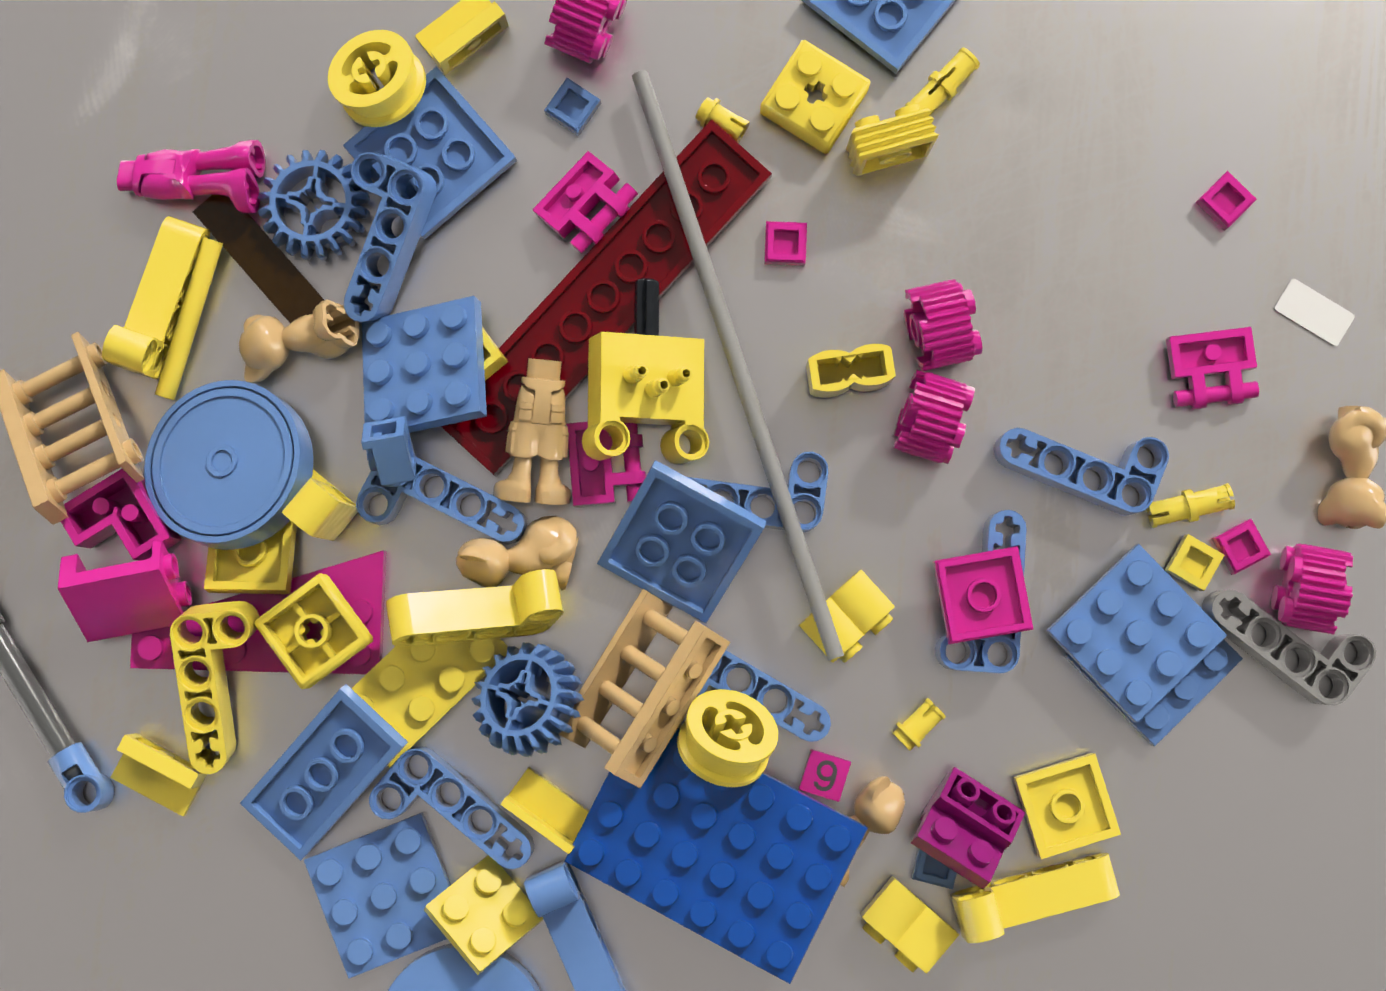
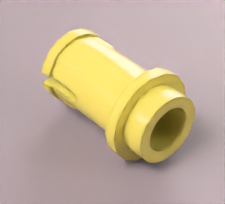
[695,97,750,143]
[893,698,946,751]

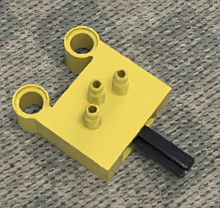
[582,278,710,464]

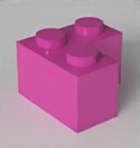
[60,469,182,561]

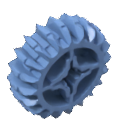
[258,150,370,261]
[471,642,584,757]

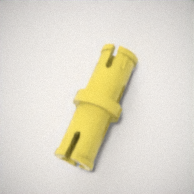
[905,47,980,115]
[1146,483,1235,528]

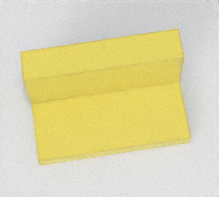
[415,0,509,75]
[110,733,207,816]
[500,767,590,854]

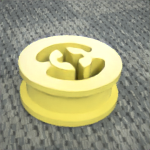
[328,30,426,127]
[677,689,778,787]

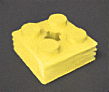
[760,40,870,154]
[846,104,939,176]
[254,573,373,689]

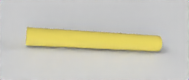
[155,237,223,400]

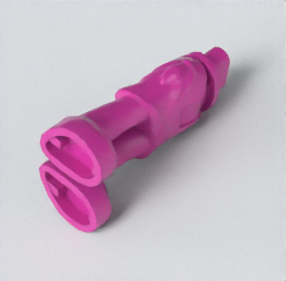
[117,140,266,213]

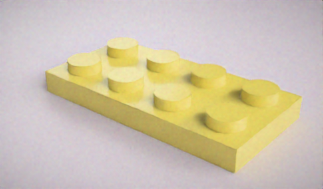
[351,638,508,767]

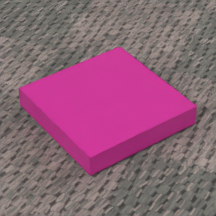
[933,546,1034,644]

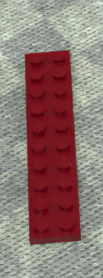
[441,119,772,476]

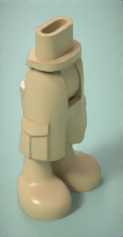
[493,358,571,505]

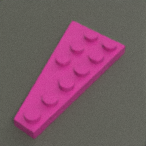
[130,550,386,674]

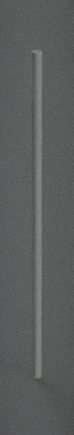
[632,70,844,661]

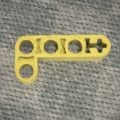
[102,216,210,379]
[282,470,358,541]
[386,569,564,647]
[170,601,259,774]
[951,853,1120,943]

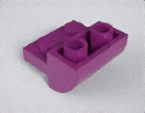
[911,767,1026,889]

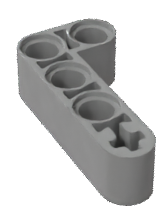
[1202,590,1376,705]

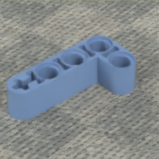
[343,152,437,322]
[993,428,1169,516]
[687,452,828,532]
[356,456,527,544]
[935,510,1027,673]
[697,650,831,742]
[369,747,534,869]
[524,860,626,991]

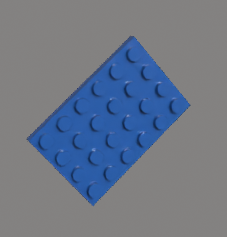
[565,728,869,984]

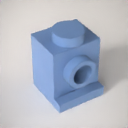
[361,416,416,487]

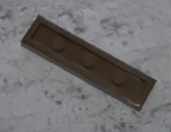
[192,195,324,323]

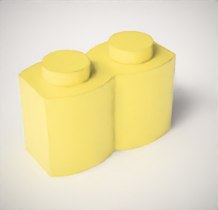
[806,344,896,398]
[799,570,895,663]
[860,876,959,974]

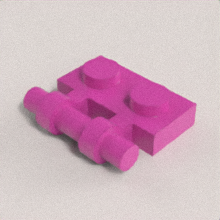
[532,151,638,254]
[1166,327,1259,409]
[566,422,646,507]

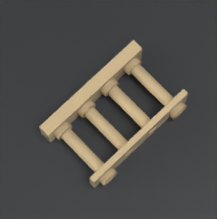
[0,332,144,525]
[559,589,730,788]

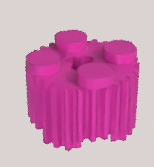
[544,0,627,64]
[904,279,983,371]
[894,370,975,464]
[1271,543,1353,635]

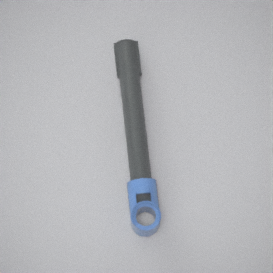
[0,613,114,813]

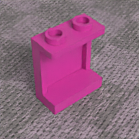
[58,540,192,642]

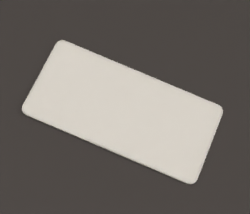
[1275,278,1355,346]

